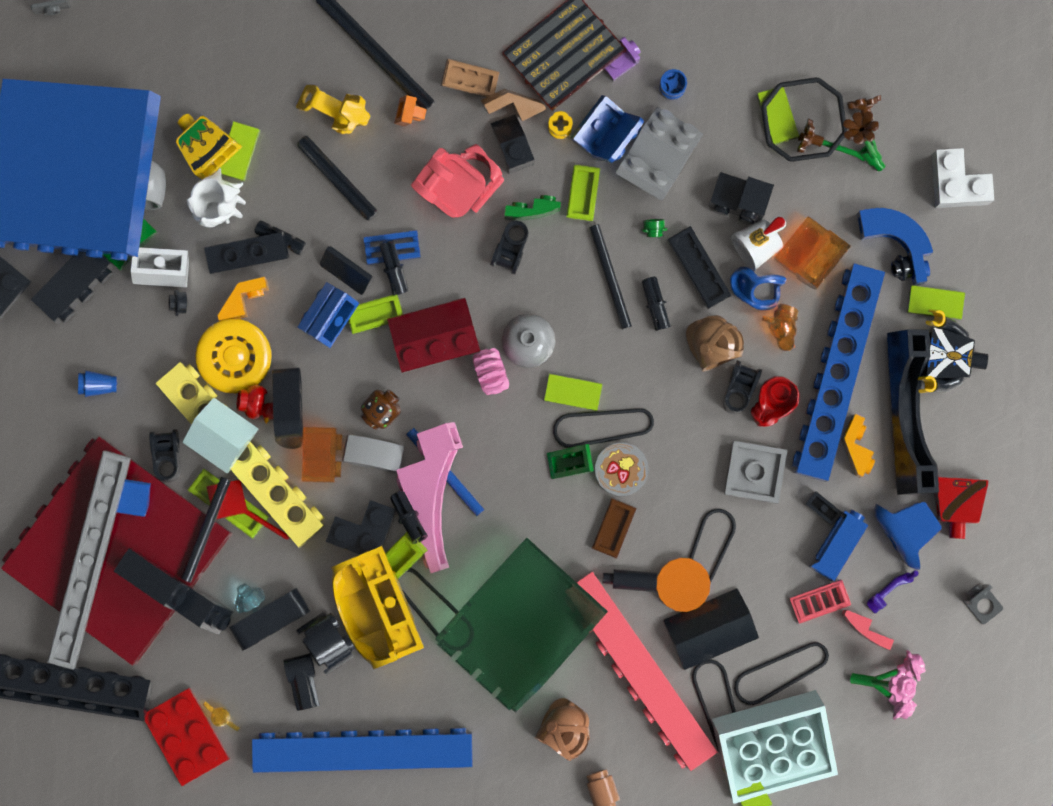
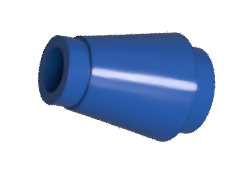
[78,370,117,397]

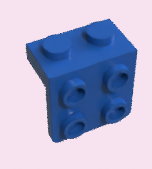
[570,95,644,163]

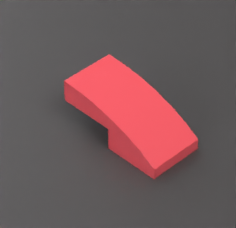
[842,610,894,650]

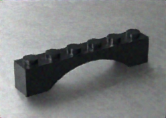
[887,329,939,495]

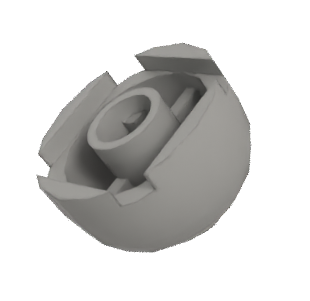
[502,314,555,368]

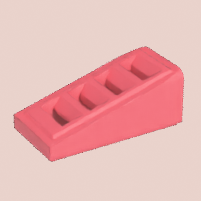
[789,579,851,624]

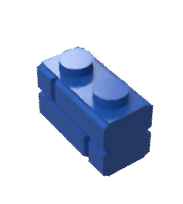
[297,282,359,348]

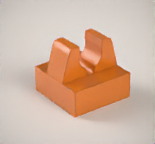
[394,95,427,127]

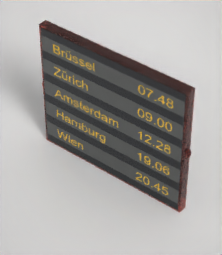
[502,0,627,111]

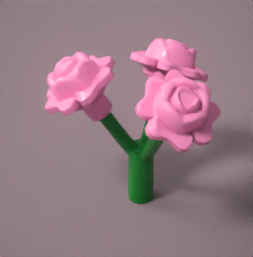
[850,650,926,720]

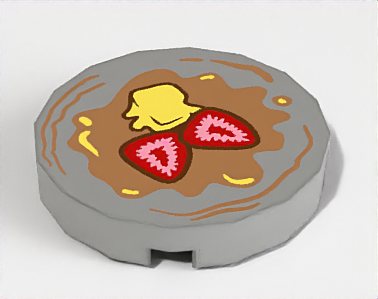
[595,442,649,496]

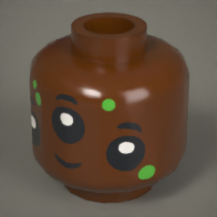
[361,389,401,430]

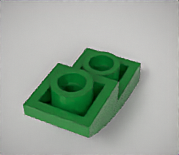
[504,195,561,220]

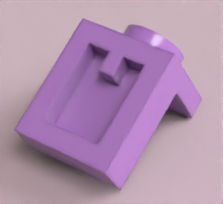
[604,37,641,81]

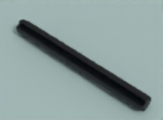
[316,0,435,111]

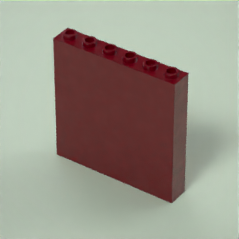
[1,436,233,666]

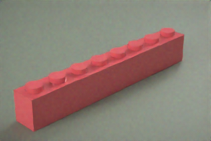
[564,572,718,771]

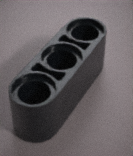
[272,367,303,439]
[229,588,311,651]

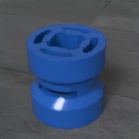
[659,69,687,100]

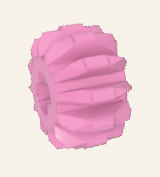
[473,348,509,395]

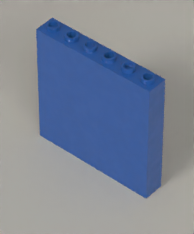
[0,79,161,261]

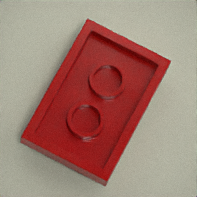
[145,688,230,786]

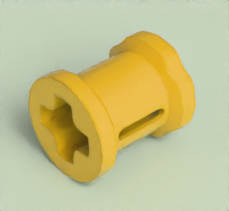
[548,111,573,139]

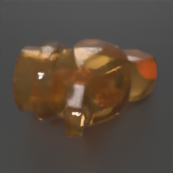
[762,304,799,351]

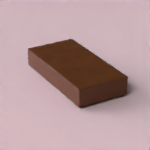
[591,498,637,559]

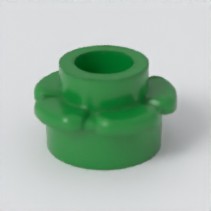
[641,219,668,237]

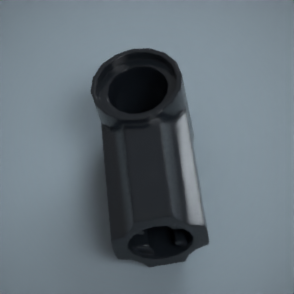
[283,653,320,711]

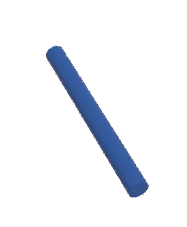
[406,428,485,517]

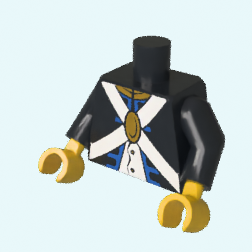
[918,309,988,393]

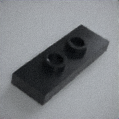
[667,226,732,309]
[204,231,289,274]

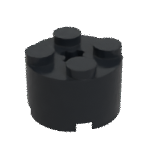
[296,612,355,676]

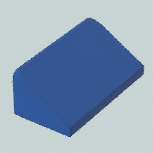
[95,477,151,516]

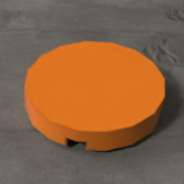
[657,558,711,612]

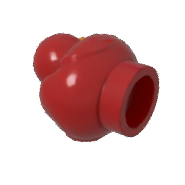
[236,385,273,424]

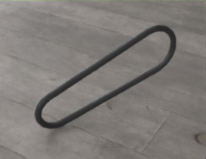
[553,408,654,448]
[689,509,736,584]
[398,568,474,651]
[734,642,829,705]
[692,659,736,752]

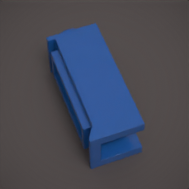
[809,509,868,581]

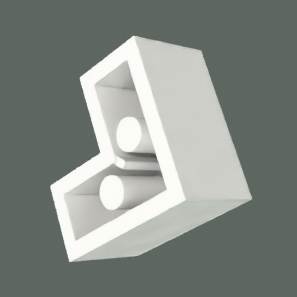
[932,148,994,208]

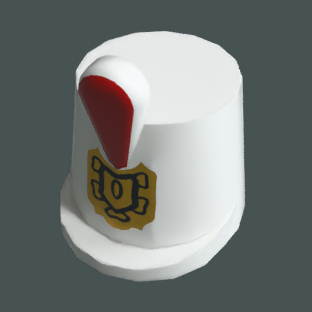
[731,217,786,271]

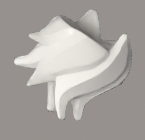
[187,168,246,228]

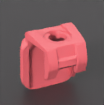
[411,148,486,218]

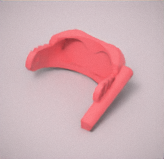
[460,144,504,213]

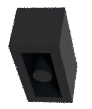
[804,491,843,526]

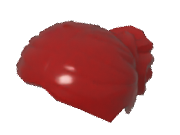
[751,376,800,427]

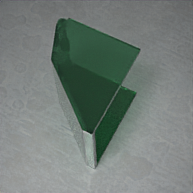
[435,537,608,713]

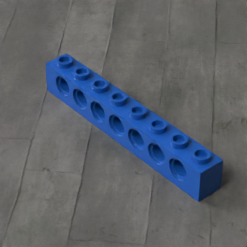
[792,263,885,482]

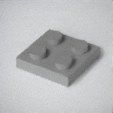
[724,441,787,504]

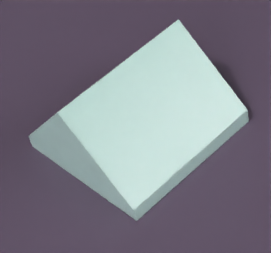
[183,398,259,474]

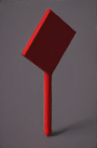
[206,480,290,540]

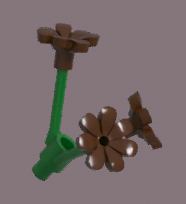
[797,95,886,172]

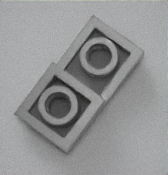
[342,435,404,473]

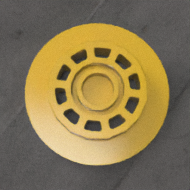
[195,319,272,394]

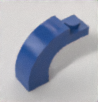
[856,208,933,286]

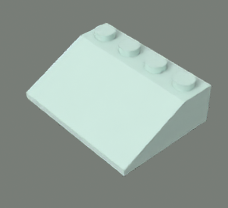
[712,690,838,804]

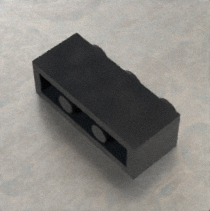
[31,251,114,324]

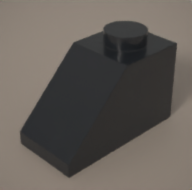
[490,114,535,174]

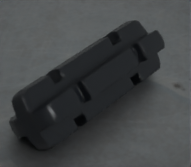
[254,220,306,255]

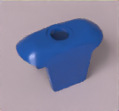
[874,502,942,570]

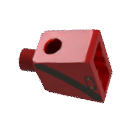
[934,477,989,539]

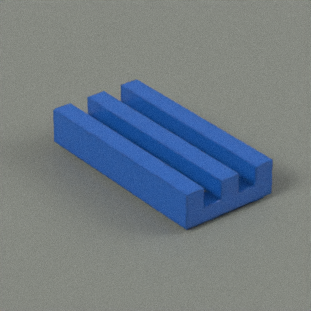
[364,230,421,265]

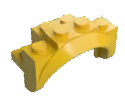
[331,546,424,669]

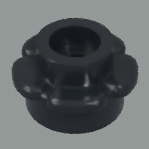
[891,255,913,281]
[168,290,187,316]

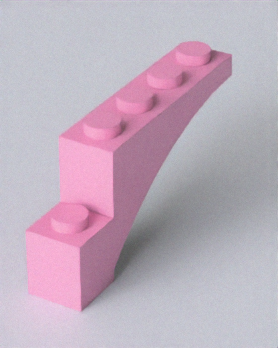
[396,422,463,573]

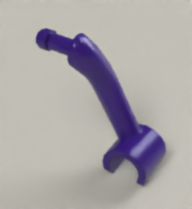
[867,570,919,614]

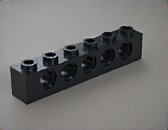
[0,654,152,722]

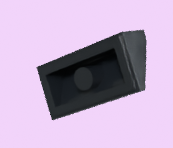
[320,246,374,295]

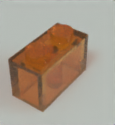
[302,427,343,483]

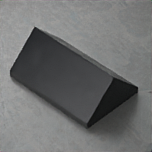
[663,588,759,670]

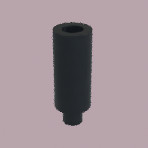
[603,569,657,592]

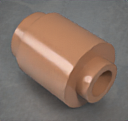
[586,769,620,806]

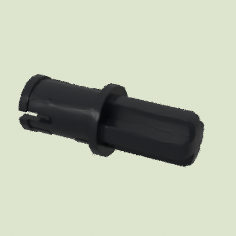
[380,240,409,295]
[642,276,672,331]
[390,491,428,544]

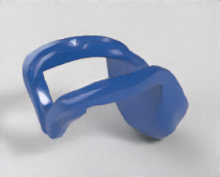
[730,266,787,310]

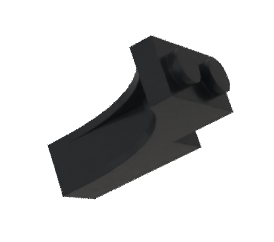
[114,548,233,635]

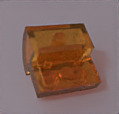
[775,216,851,290]

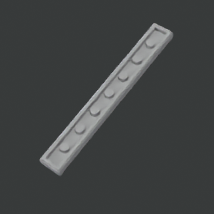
[47,450,131,670]

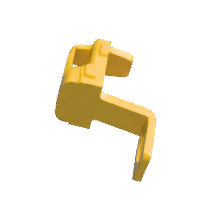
[296,85,370,134]

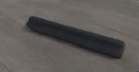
[297,136,377,221]

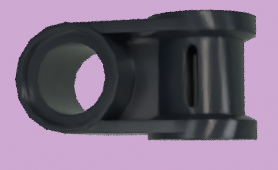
[490,220,529,275]
[723,360,763,415]
[149,429,181,483]

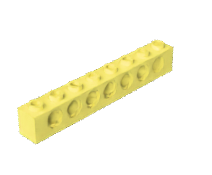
[156,362,325,548]

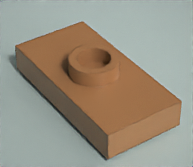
[440,59,499,97]

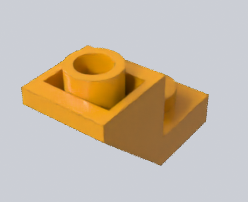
[217,277,269,321]
[841,414,875,478]

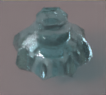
[234,583,265,613]

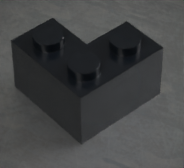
[709,172,774,225]
[326,500,396,555]

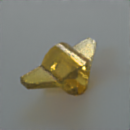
[203,702,240,731]

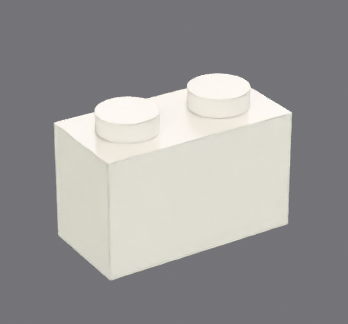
[131,247,189,287]

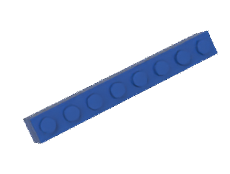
[252,728,473,773]

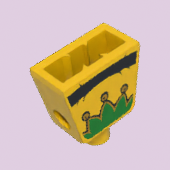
[176,113,242,180]

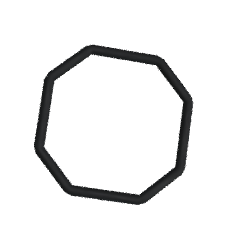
[761,77,847,162]

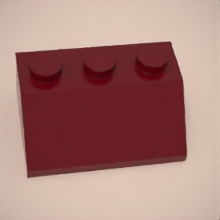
[387,298,480,373]

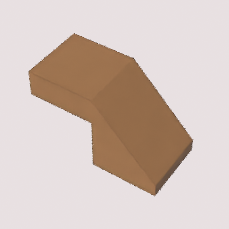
[480,89,546,121]

